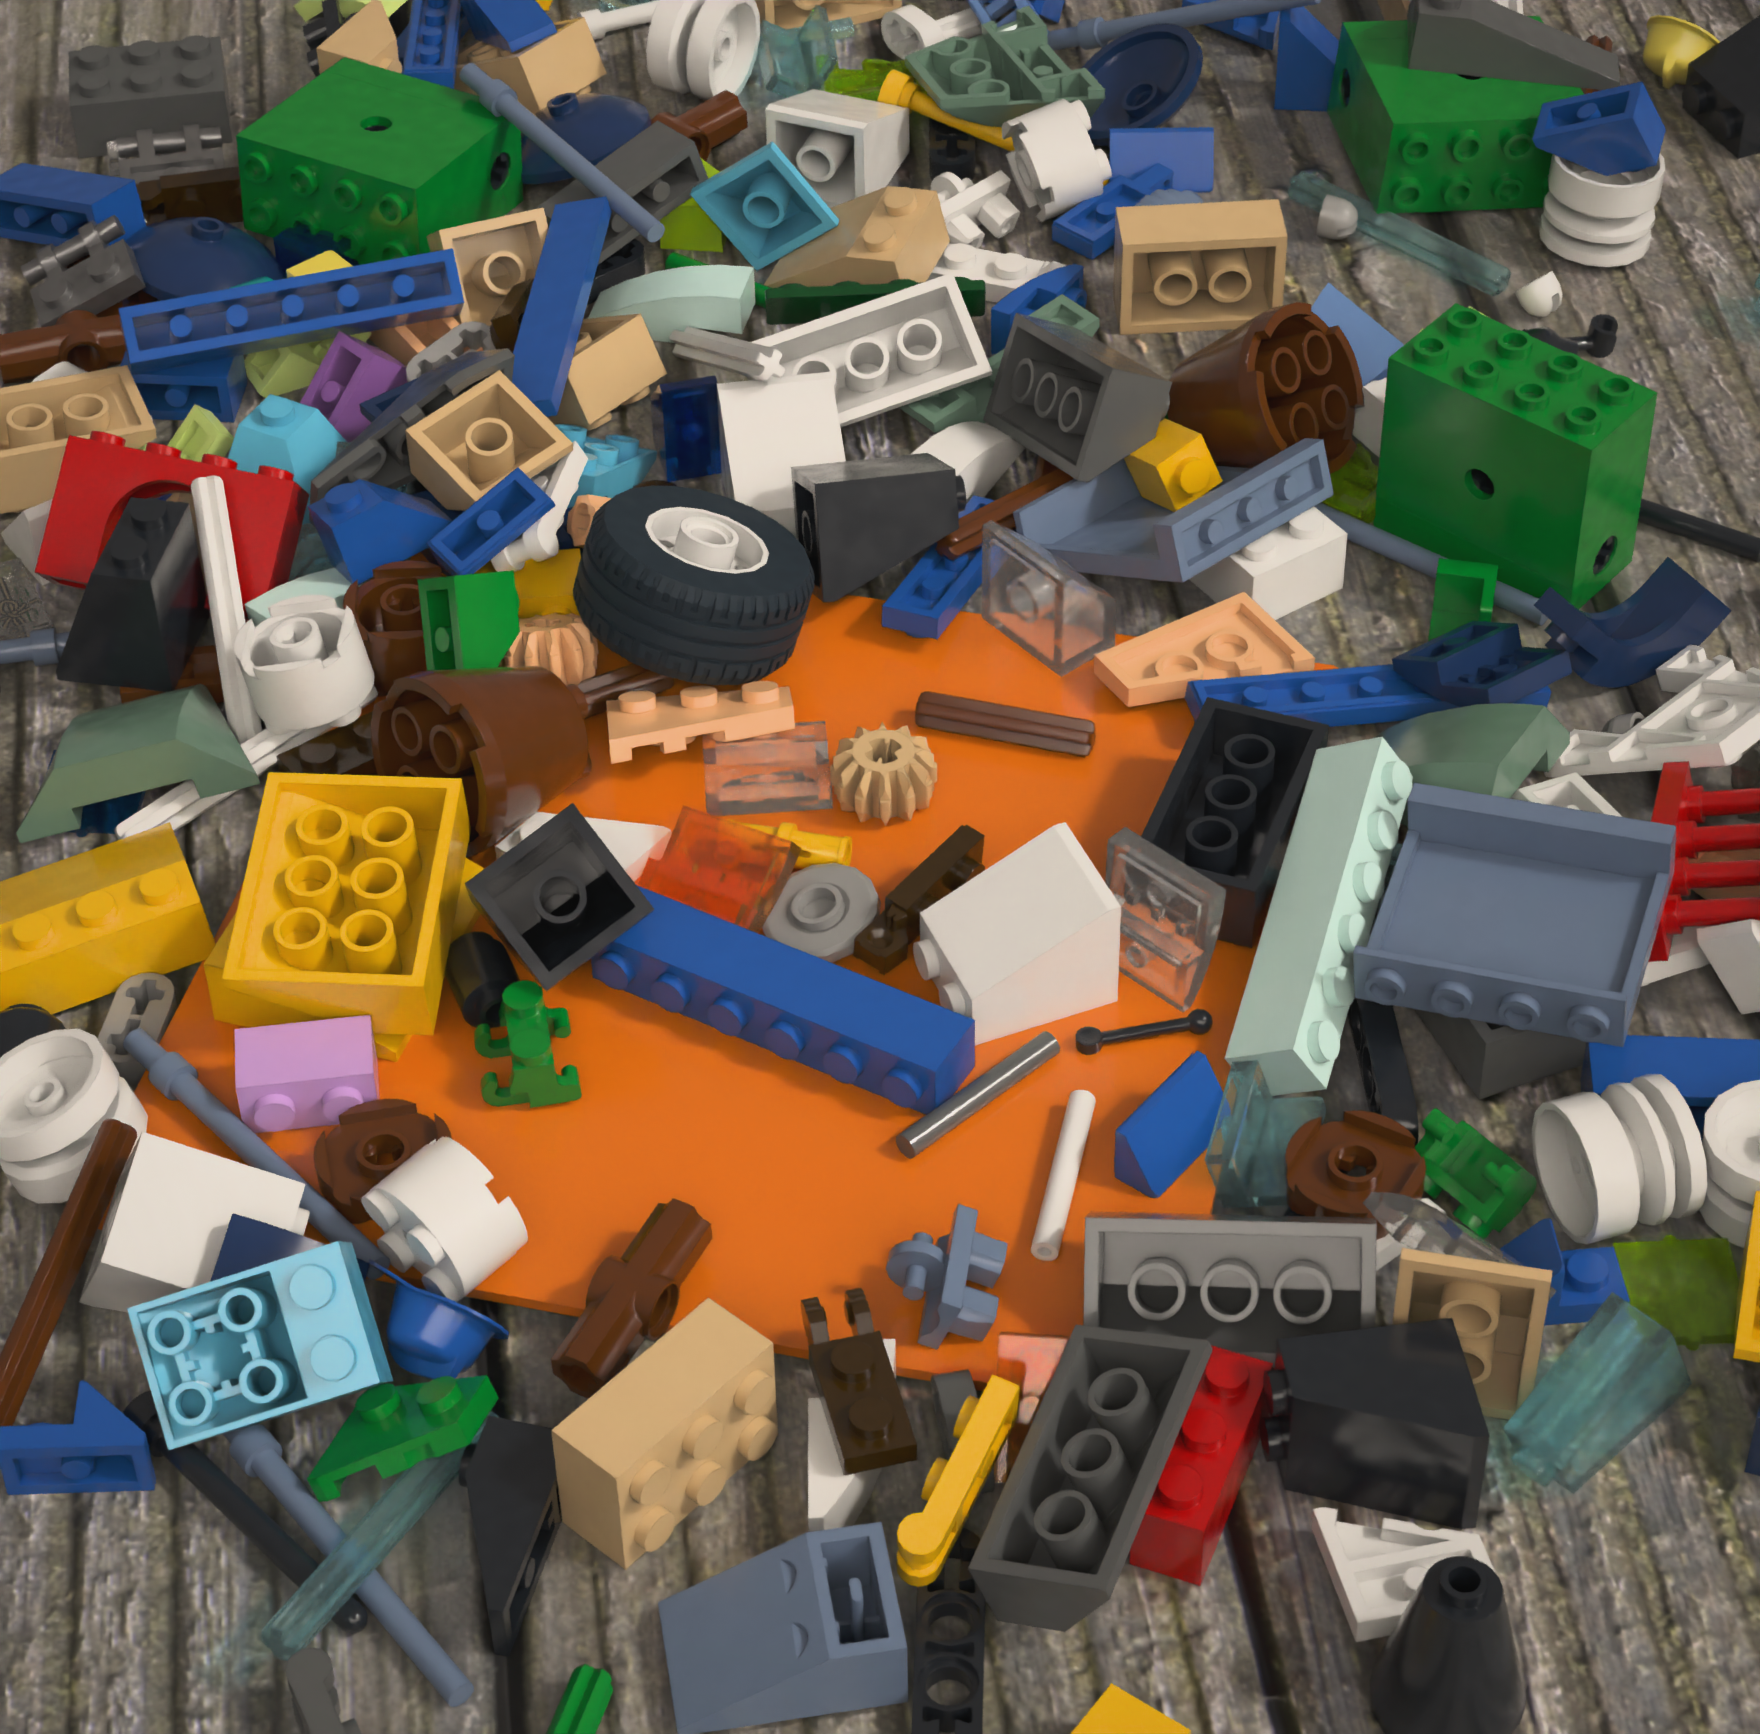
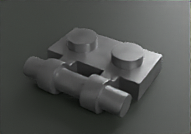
[116,124,225,210]
[21,215,146,327]

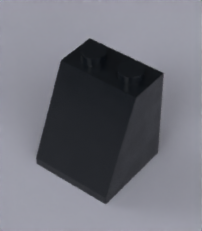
[1682,15,1760,159]
[791,453,966,603]
[56,497,210,692]
[465,803,654,992]
[1260,1318,1490,1529]

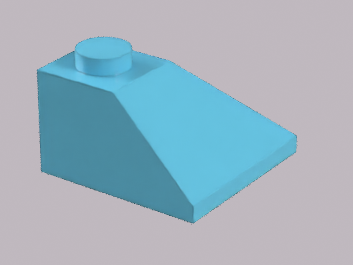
[690,141,839,271]
[228,394,349,542]

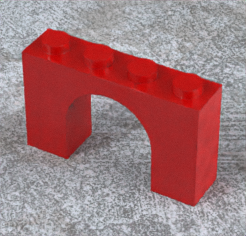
[35,431,309,622]

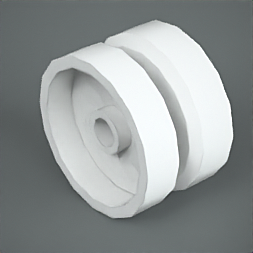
[646,0,760,100]
[0,1029,148,1204]
[1699,1080,1760,1248]

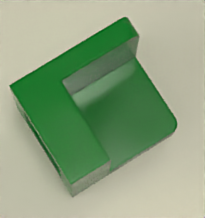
[1428,558,1498,641]

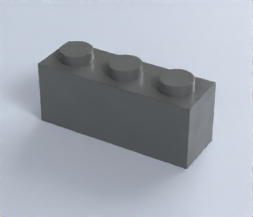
[535,120,708,265]

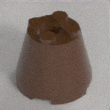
[1167,302,1364,474]
[371,666,592,858]

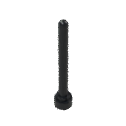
[122,1390,368,1634]

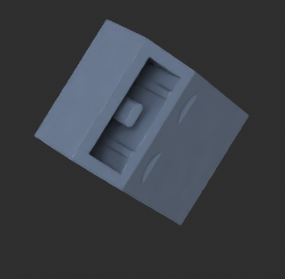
[658,1522,908,1734]

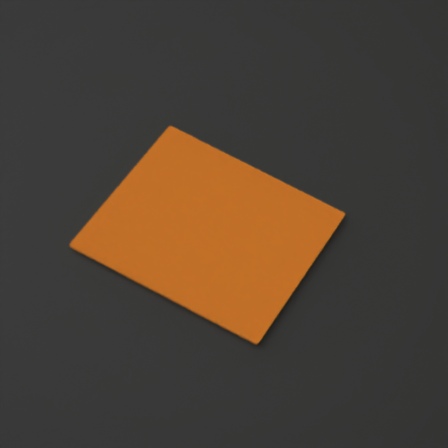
[98,552,1339,1402]

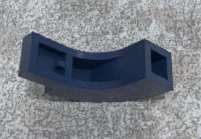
[1534,557,1732,688]

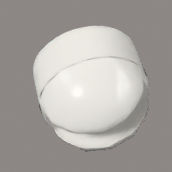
[1514,271,1563,317]

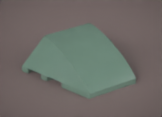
[904,5,1105,127]
[16,684,261,843]
[1374,703,1570,826]

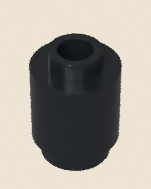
[445,932,520,1028]

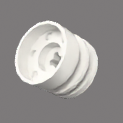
[1539,154,1665,267]
[1532,1074,1708,1244]

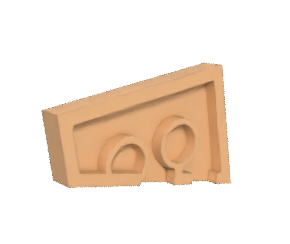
[1094,592,1315,707]
[606,681,795,764]

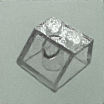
[982,520,1117,677]

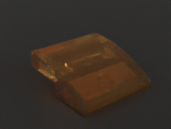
[638,805,802,933]

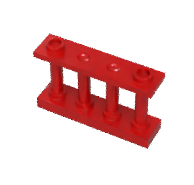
[1648,761,1760,962]

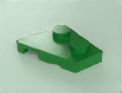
[307,1375,499,1502]

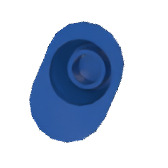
[368,1259,509,1380]

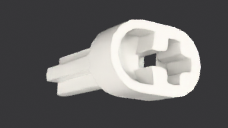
[881,3,996,61]

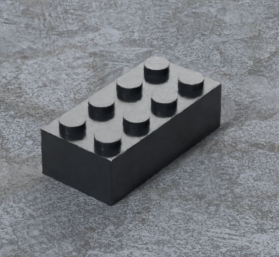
[1127,697,1329,948]

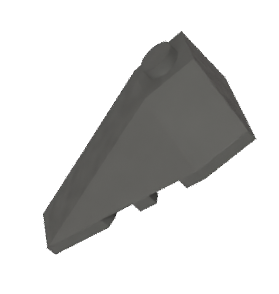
[1407,0,1620,90]
[309,348,515,528]

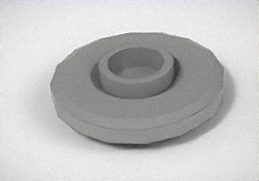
[761,863,881,963]

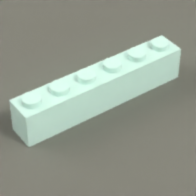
[1224,736,1413,1098]

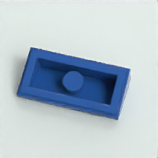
[1108,127,1214,193]
[426,467,556,576]
[1114,1051,1233,1199]

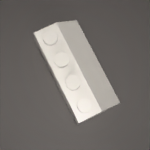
[747,273,992,428]

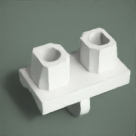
[931,170,1020,248]

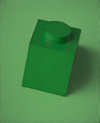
[418,570,520,670]

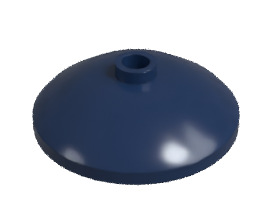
[1082,24,1203,146]
[521,93,652,184]
[125,217,283,300]

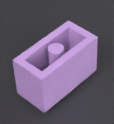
[234,1015,380,1133]

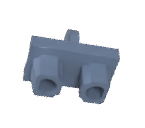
[886,1204,1008,1350]

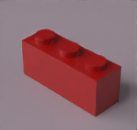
[1129,1345,1273,1586]

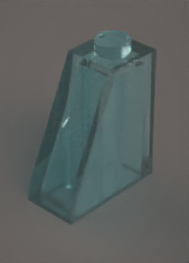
[1503,1292,1692,1494]

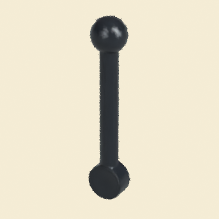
[1076,1009,1213,1055]

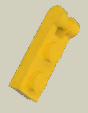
[896,1374,1020,1587]

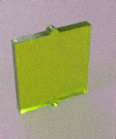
[1612,1235,1739,1351]

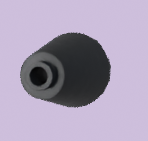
[1369,1556,1526,1734]

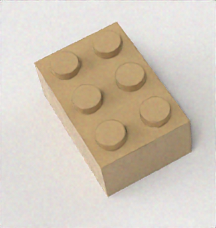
[1113,199,1288,335]
[551,1297,778,1570]

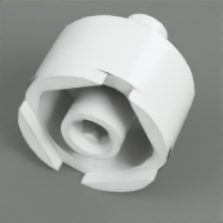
[1002,99,1112,222]
[233,595,375,735]
[361,1136,528,1302]

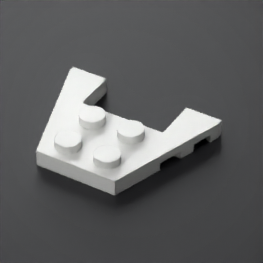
[1544,645,1760,778]

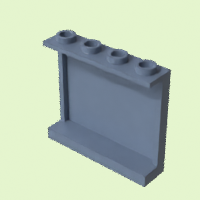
[1013,438,1334,583]
[1353,783,1677,1047]

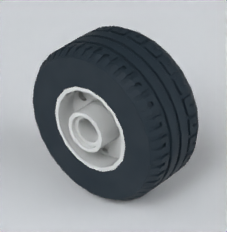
[573,485,815,685]

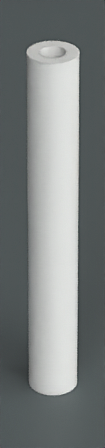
[1031,1090,1096,1261]

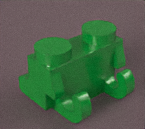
[474,980,582,1108]
[1415,1108,1537,1240]

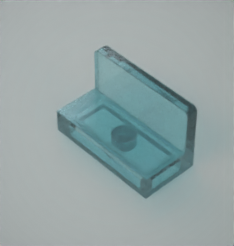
[757,5,838,98]
[1204,1060,1327,1208]

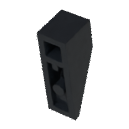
[459,1416,562,1657]

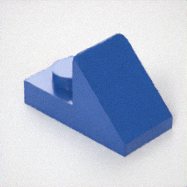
[1484,1218,1630,1326]
[0,1380,156,1495]

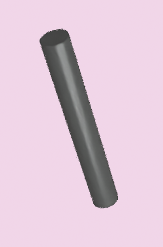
[896,1031,1060,1159]

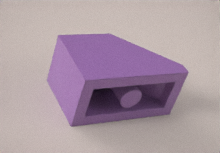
[300,331,407,443]

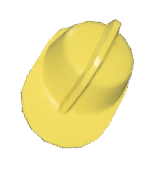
[1643,15,1720,89]

